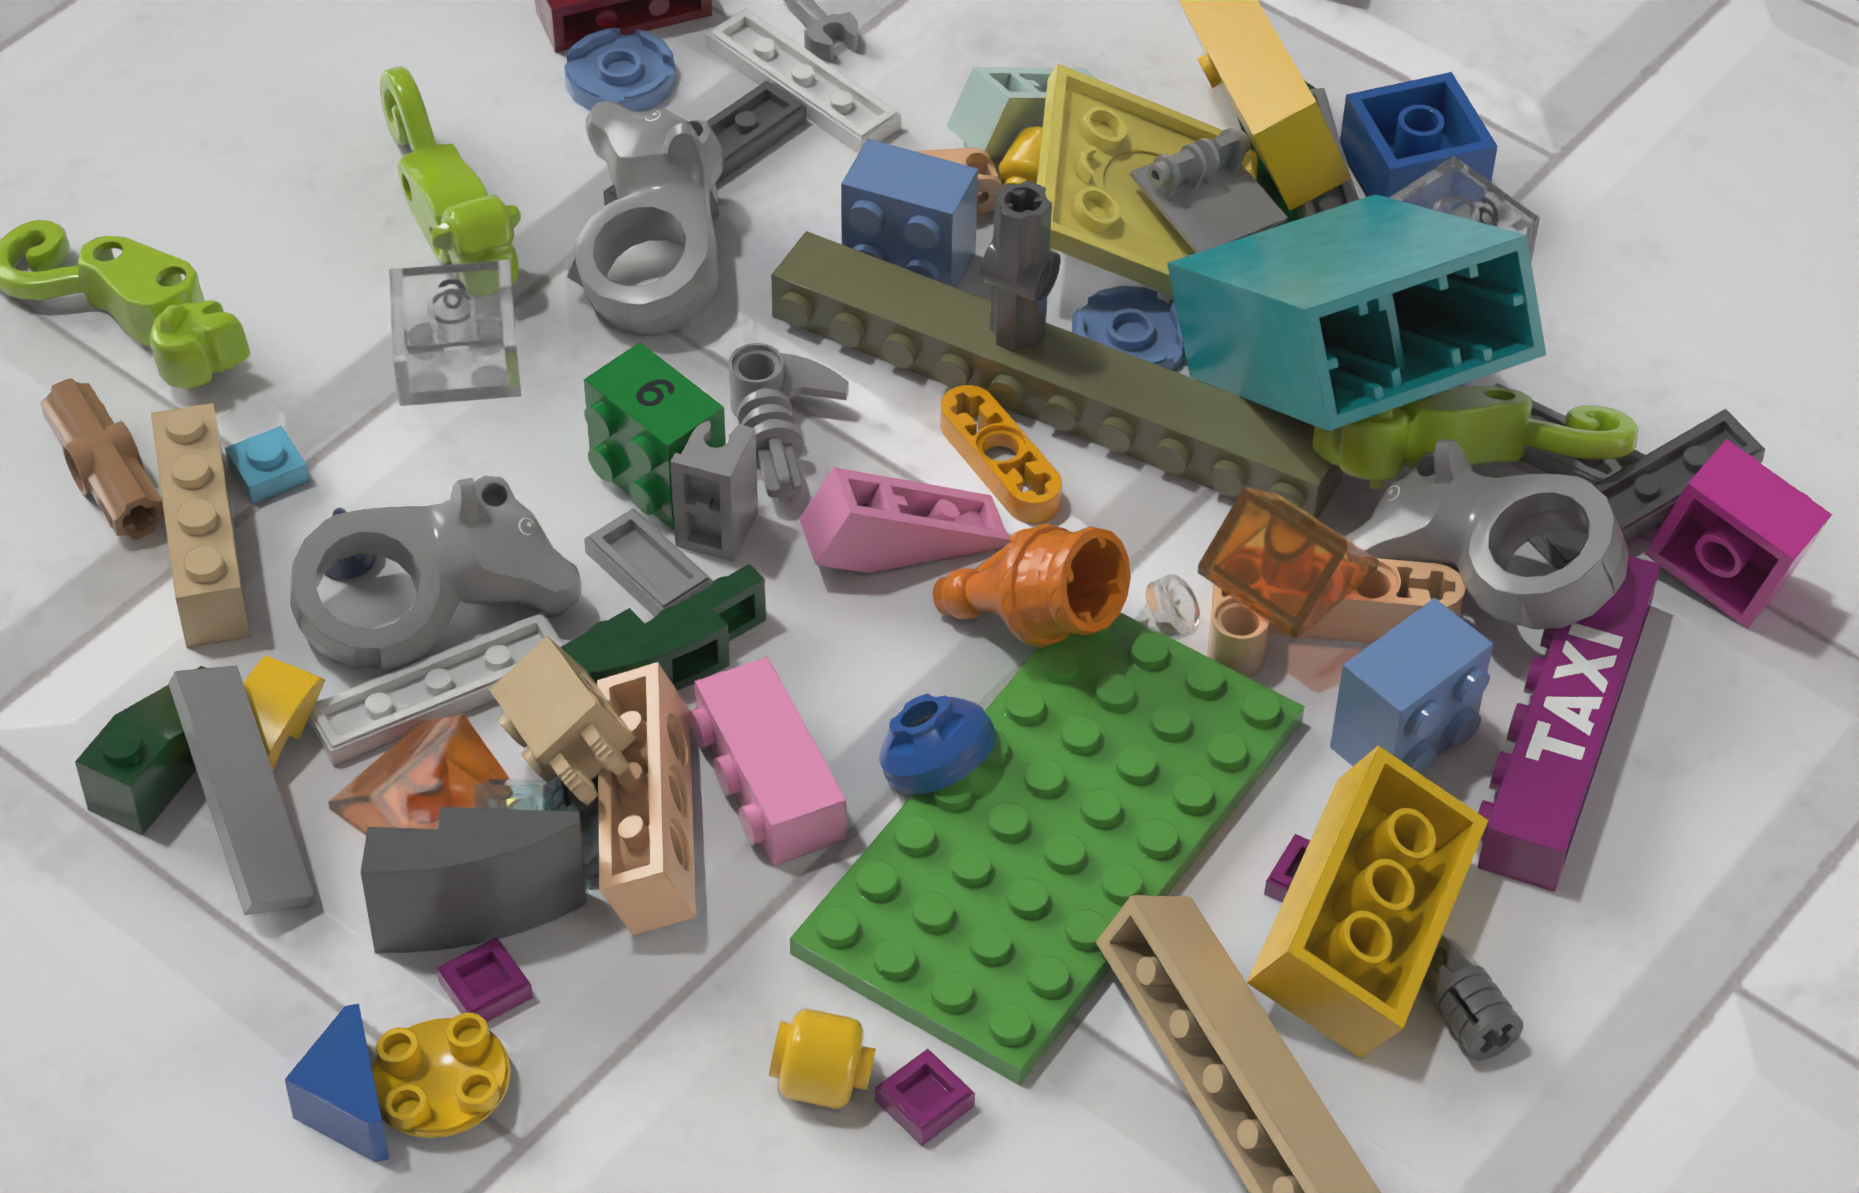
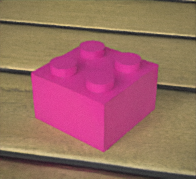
[1645,439,1832,629]

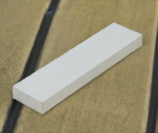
[706,8,901,154]
[308,612,564,766]

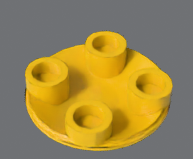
[372,1013,511,1138]

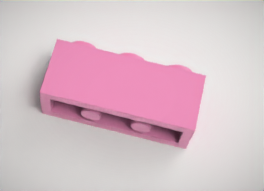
[689,656,847,866]

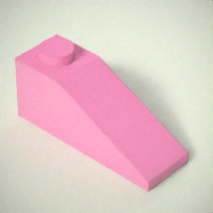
[799,467,1009,573]

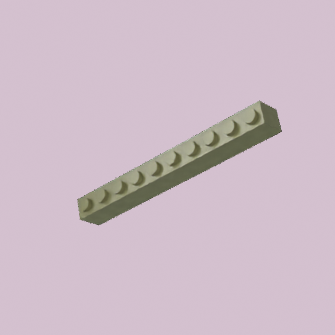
[771,231,1343,528]

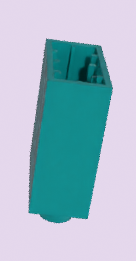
[1167,194,1546,431]

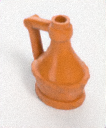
[933,523,1131,648]

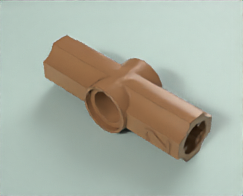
[40,378,164,540]

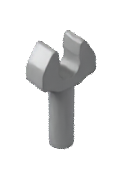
[783,0,858,62]

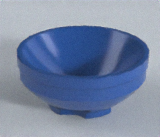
[879,693,997,794]

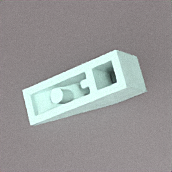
[946,67,1099,159]

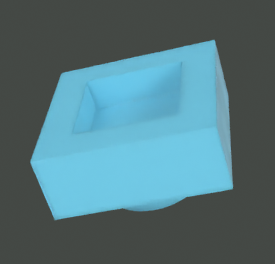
[225,426,309,504]

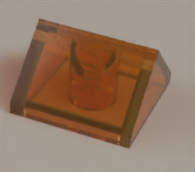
[1197,487,1379,640]
[328,714,518,836]

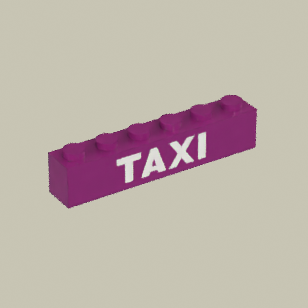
[1477,555,1662,892]

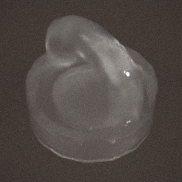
[1135,574,1201,640]

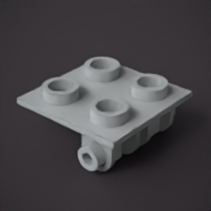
[1130,128,1288,253]

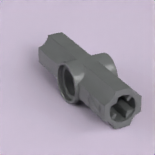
[980,180,1061,352]

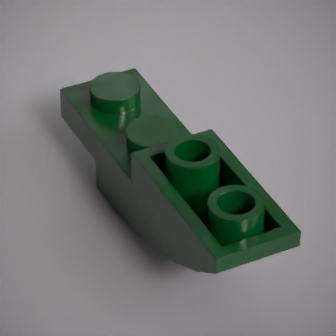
[561,564,766,691]

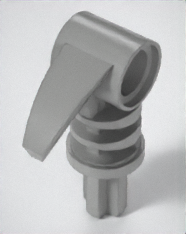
[729,343,849,503]

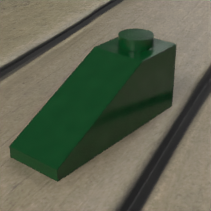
[75,666,205,835]

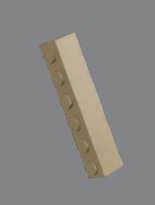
[1096,895,1381,1193]

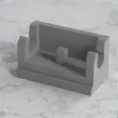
[670,421,758,561]

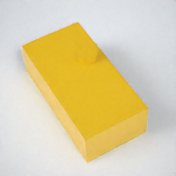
[1179,0,1352,211]
[1247,745,1488,1059]

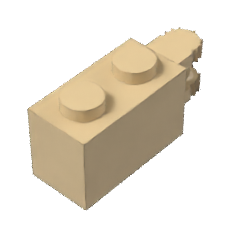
[489,635,636,806]

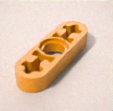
[940,385,1062,524]

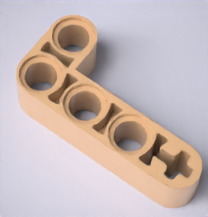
[1207,547,1466,678]

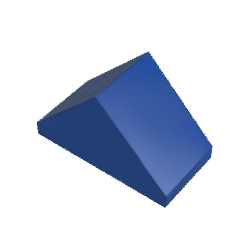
[284,1003,389,1162]

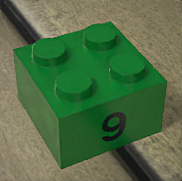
[584,342,726,530]

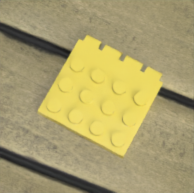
[1037,64,1258,296]

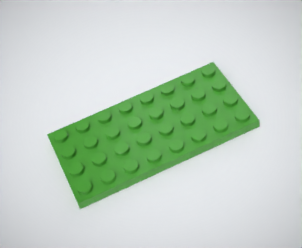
[790,613,1305,1085]

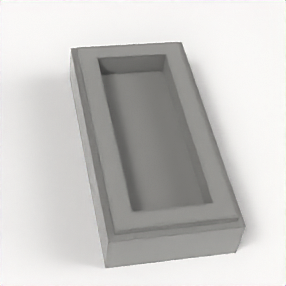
[584,508,713,617]

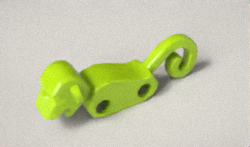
[380,66,521,293]
[0,220,250,389]
[1313,386,1639,490]

